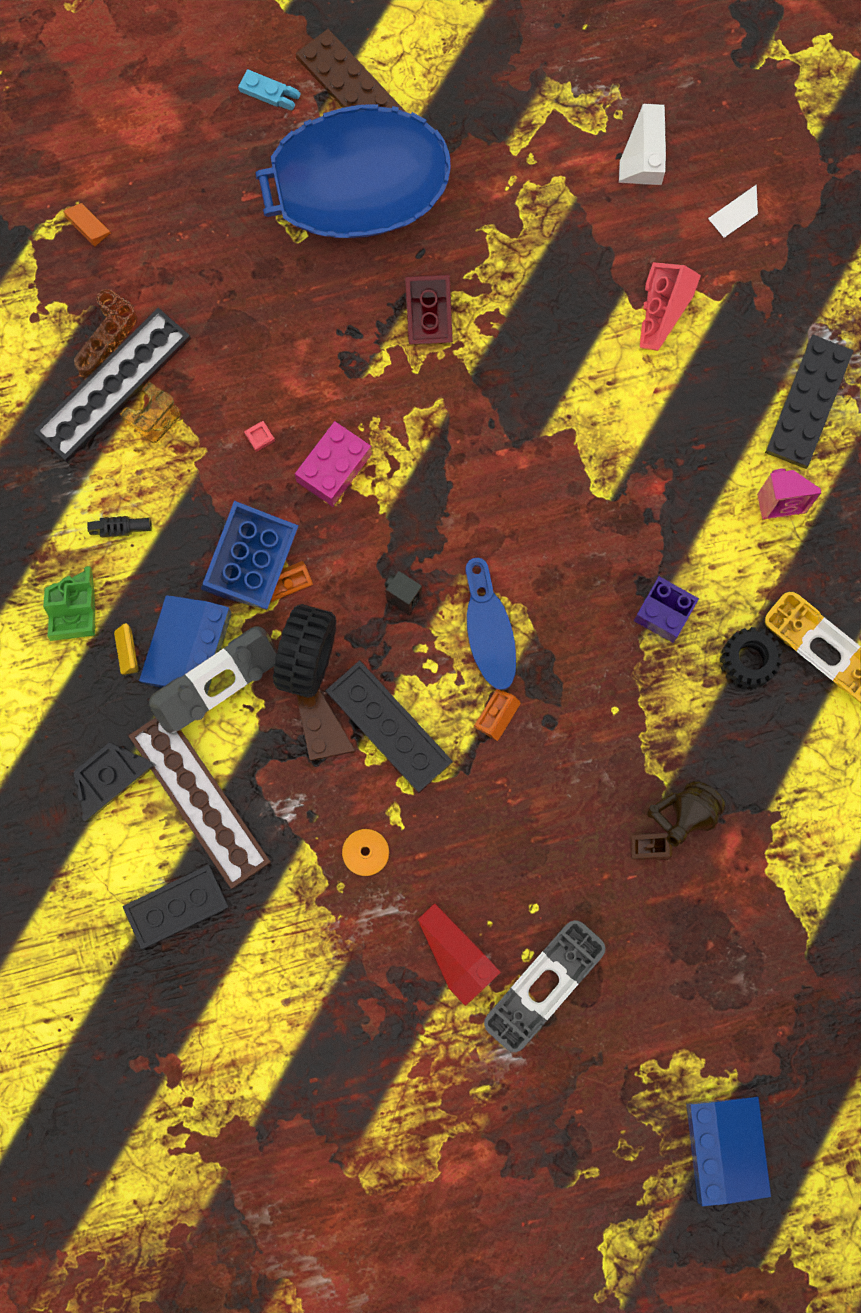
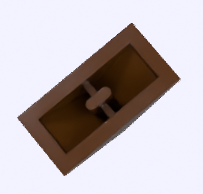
[631,833,672,860]

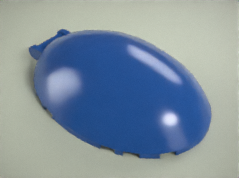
[255,104,451,238]

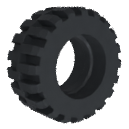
[273,604,336,698]

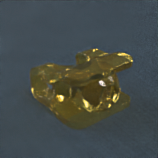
[120,382,181,443]

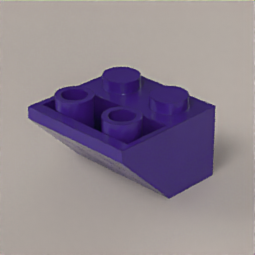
[634,576,699,643]

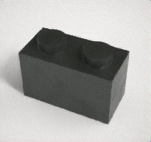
[385,571,422,615]

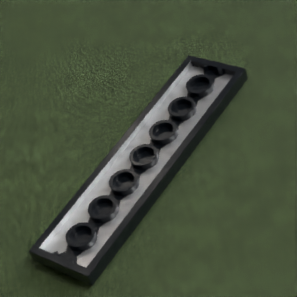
[33,308,191,462]

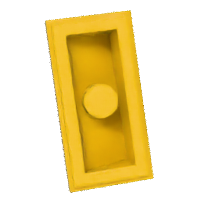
[114,623,139,675]

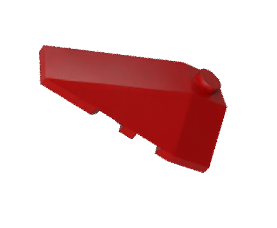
[418,903,501,1006]

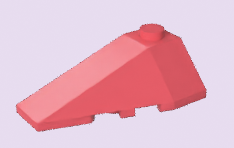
[640,262,701,351]

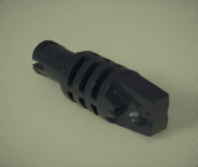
[87,516,152,538]

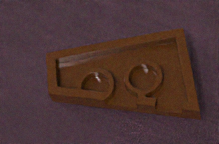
[297,688,356,761]

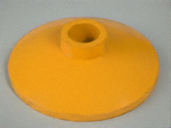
[342,829,389,876]

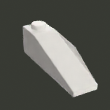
[619,104,666,185]

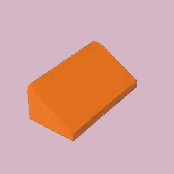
[63,203,111,247]
[271,561,313,602]
[474,689,521,741]

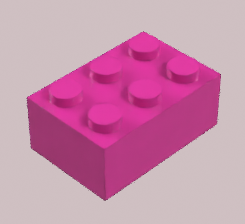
[295,421,372,507]

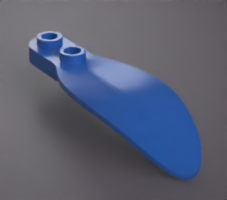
[465,558,516,690]

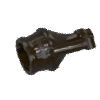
[647,781,726,847]

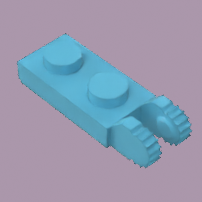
[238,69,301,110]

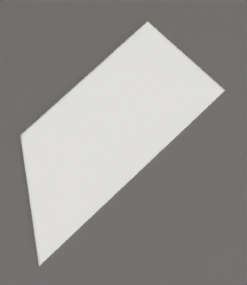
[708,185,758,237]

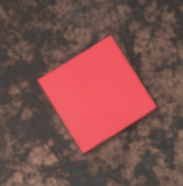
[244,421,275,452]

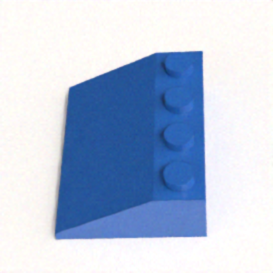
[201,501,299,610]
[139,595,232,694]
[686,1096,771,1206]

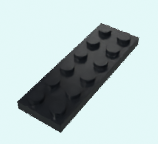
[765,334,854,469]
[325,660,453,794]

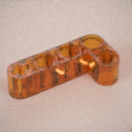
[74,289,137,379]

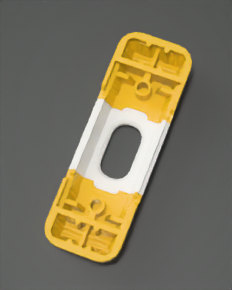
[765,592,861,703]

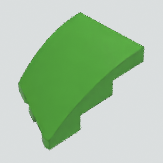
[43,566,95,641]

